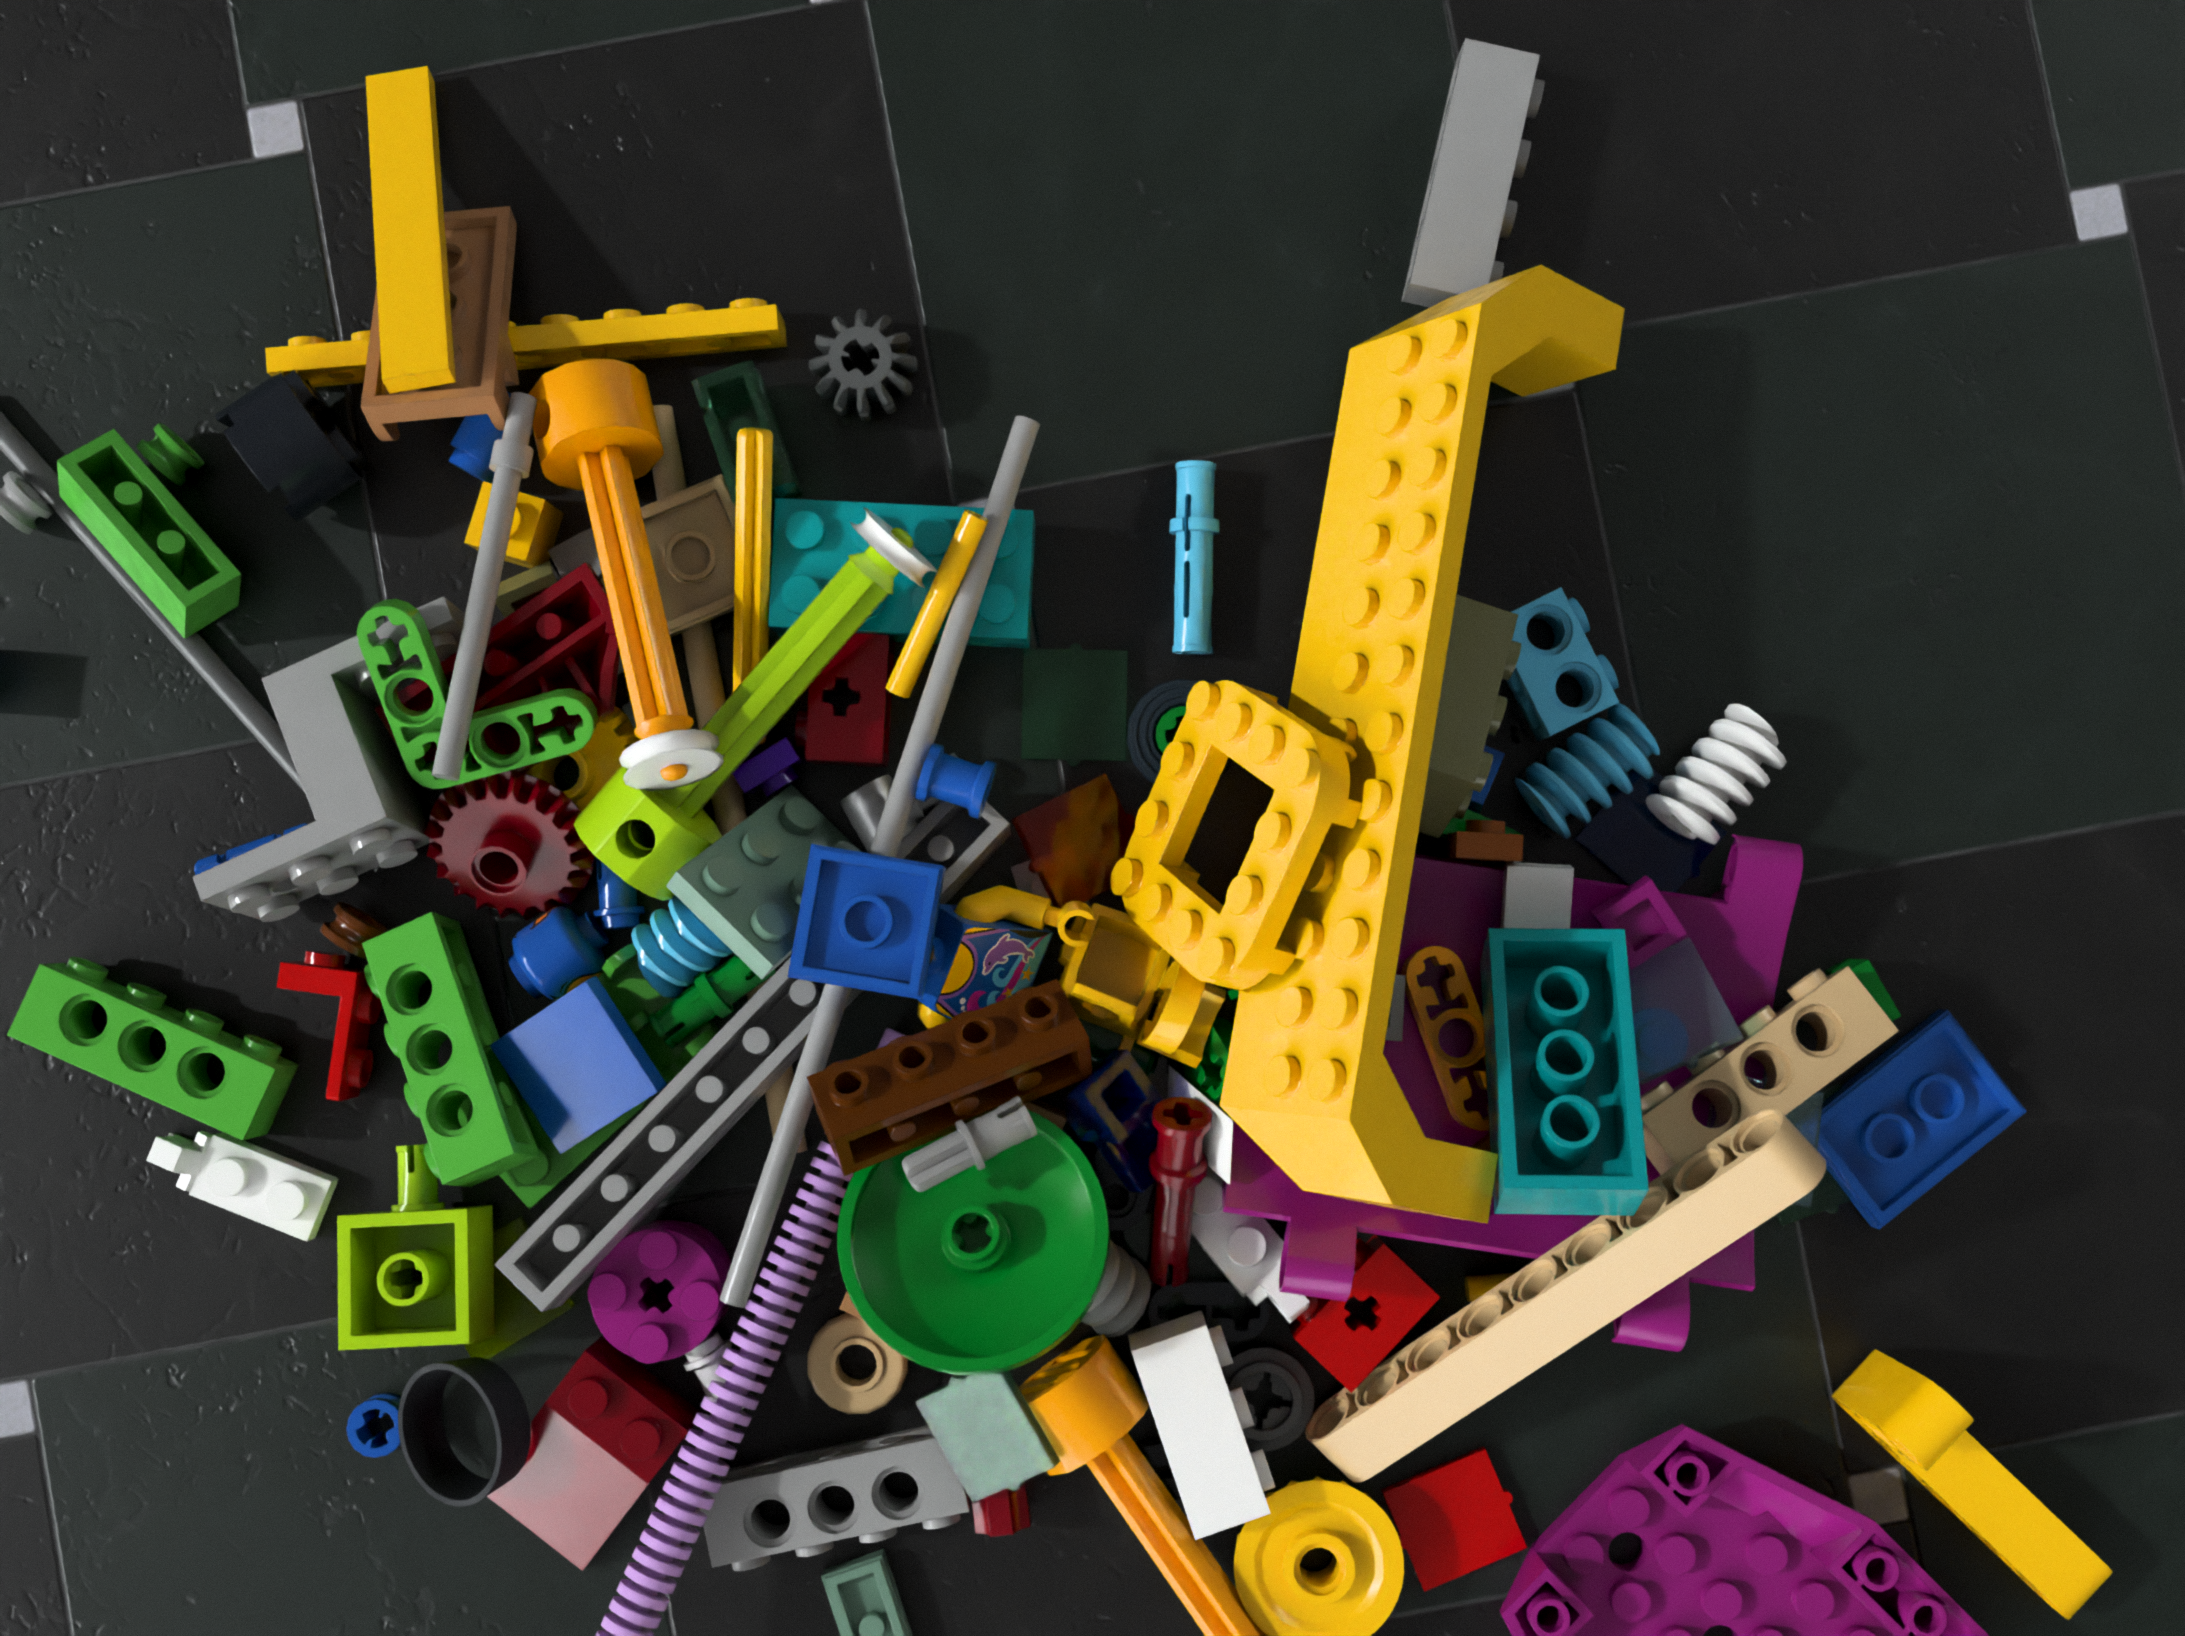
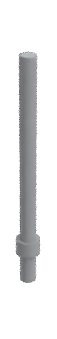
[431,392,538,781]

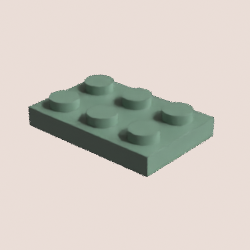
[666,784,861,980]

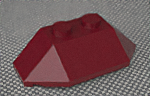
[375,562,620,773]

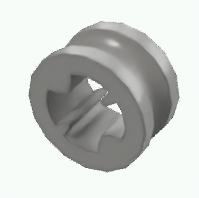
[0,471,55,535]

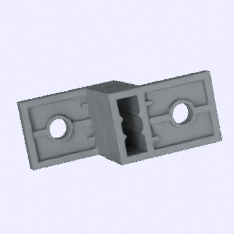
[192,596,465,922]

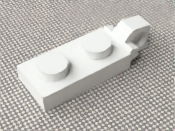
[146,1131,339,1242]
[1191,1166,1310,1324]

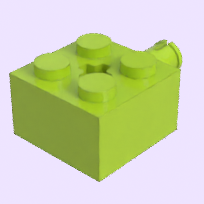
[337,1144,495,1350]

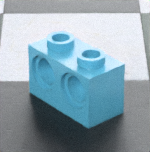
[1507,587,1619,741]

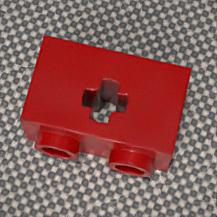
[1288,1235,1440,1393]

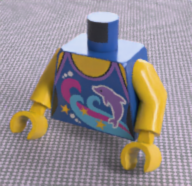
[917,885,1095,1029]

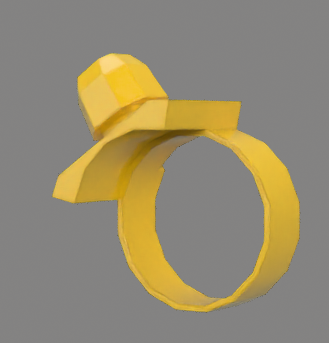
[1136,960,1226,1069]

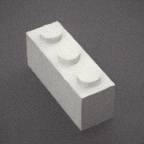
[1128,1310,1276,1540]

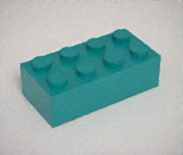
[768,498,1036,648]
[1480,928,1649,1216]

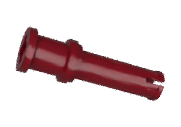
[1148,1097,1213,1287]

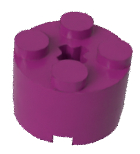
[587,1220,732,1364]

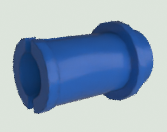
[593,856,645,930]

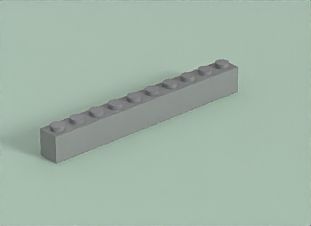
[494,800,1012,1312]

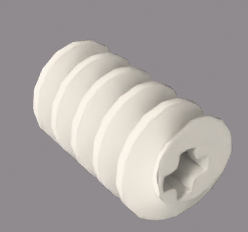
[1645,703,1787,845]

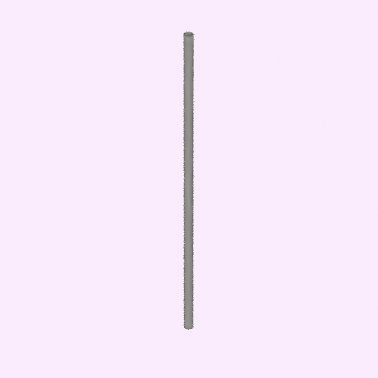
[719,416,1040,1308]

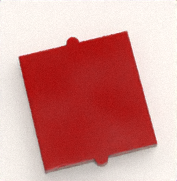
[1381,1446,1527,1592]

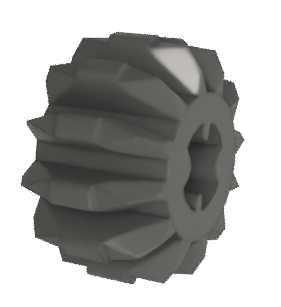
[809,309,918,421]

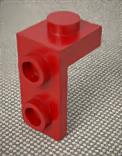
[276,950,382,1101]

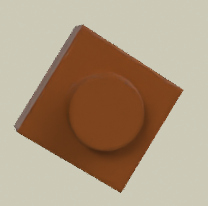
[1446,820,1524,862]

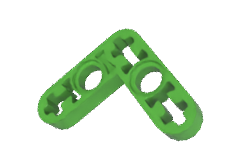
[357,599,598,789]

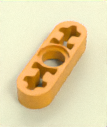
[1401,946,1489,1131]

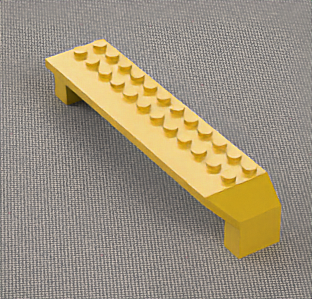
[1220,265,1625,1224]

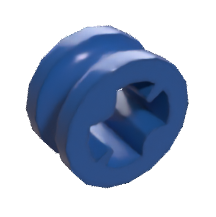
[346,1392,401,1458]

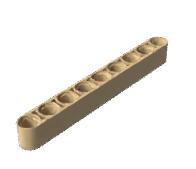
[1305,1107,1826,1483]

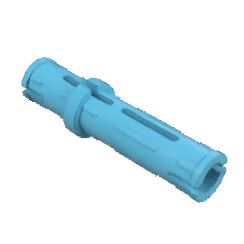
[1169,460,1220,655]

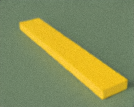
[365,66,456,394]

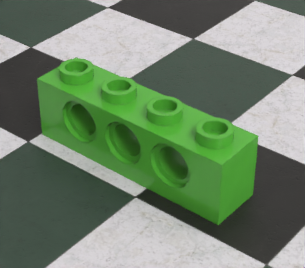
[362,912,540,1187]
[7,957,299,1141]

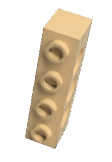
[1640,966,1899,1175]

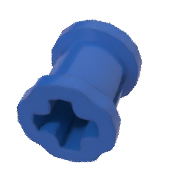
[915,743,997,819]

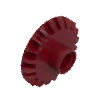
[424,770,595,921]

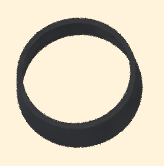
[398,1357,531,1507]

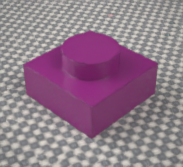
[1590,875,1688,970]

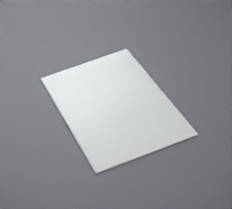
[1168,1065,1233,1185]

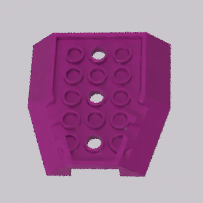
[1499,1424,1989,1636]

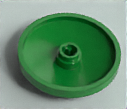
[837,1109,1110,1376]

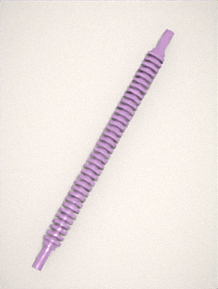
[595,1028,905,1636]

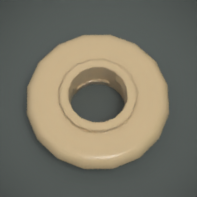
[807,1312,908,1414]

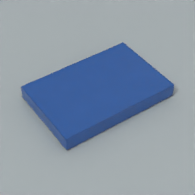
[1793,1009,2027,1230]

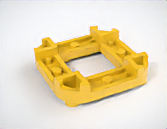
[1110,680,1362,993]

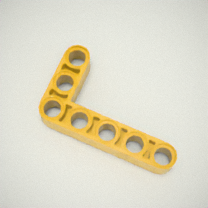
[1831,1349,2113,1620]

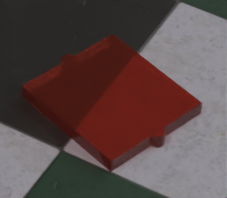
[1011,773,1134,908]

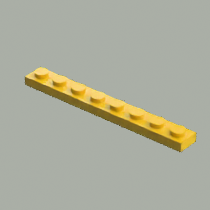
[265,298,787,387]

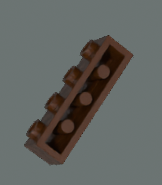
[807,979,1093,1176]

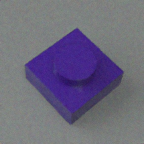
[733,737,807,798]

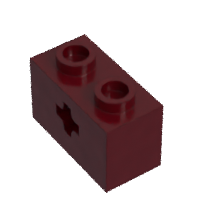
[795,633,895,768]

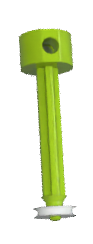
[574,507,938,901]

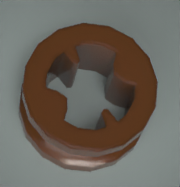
[320,901,388,959]

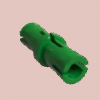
[648,954,778,1049]

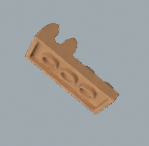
[361,206,519,441]

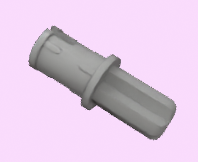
[902,1096,1037,1192]

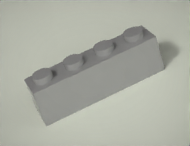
[1401,38,1545,308]

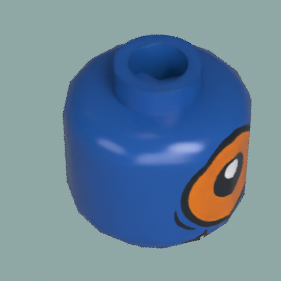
[508,906,609,1001]

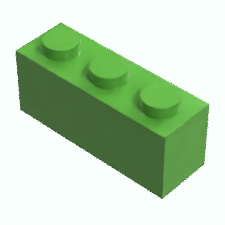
[57,429,241,639]

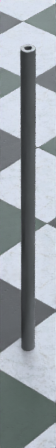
[0,411,387,874]

